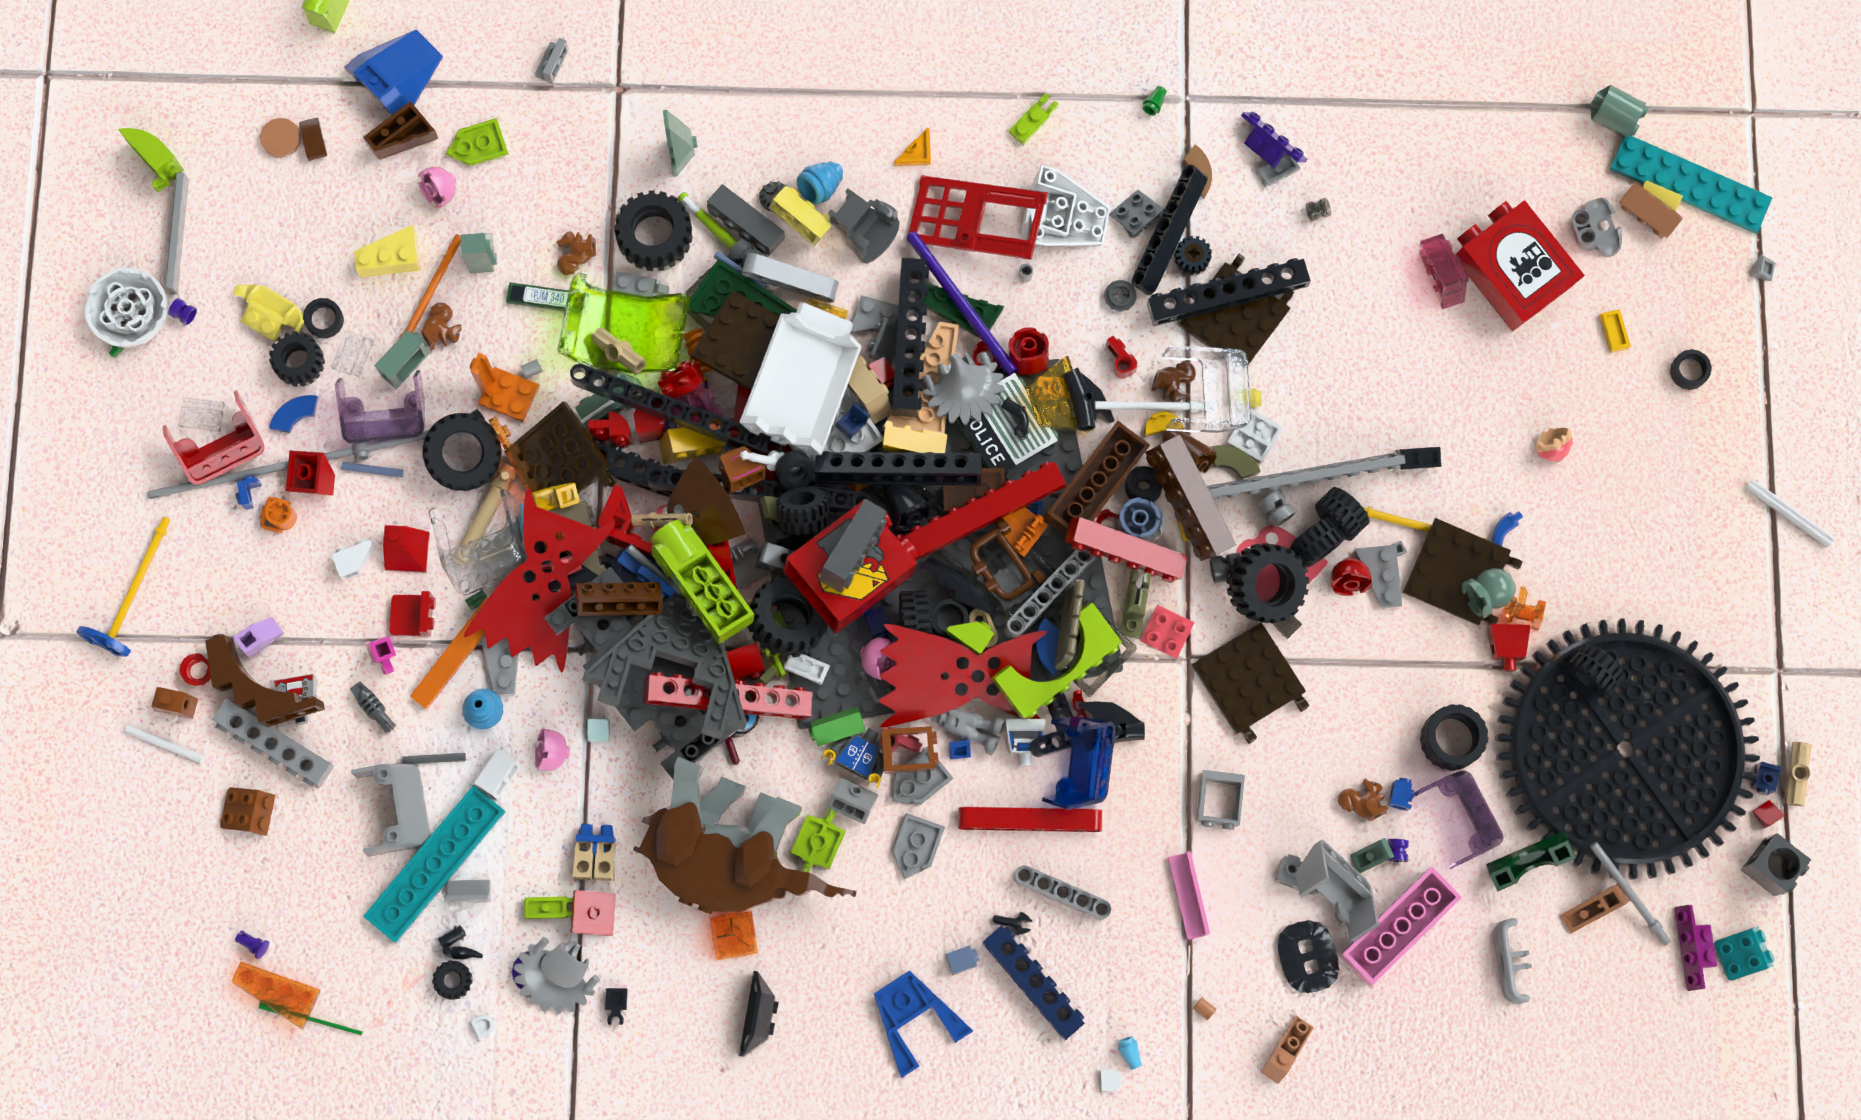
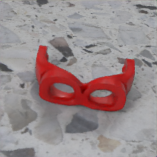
[1072,690,1089,729]

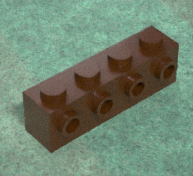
[575,582,663,616]

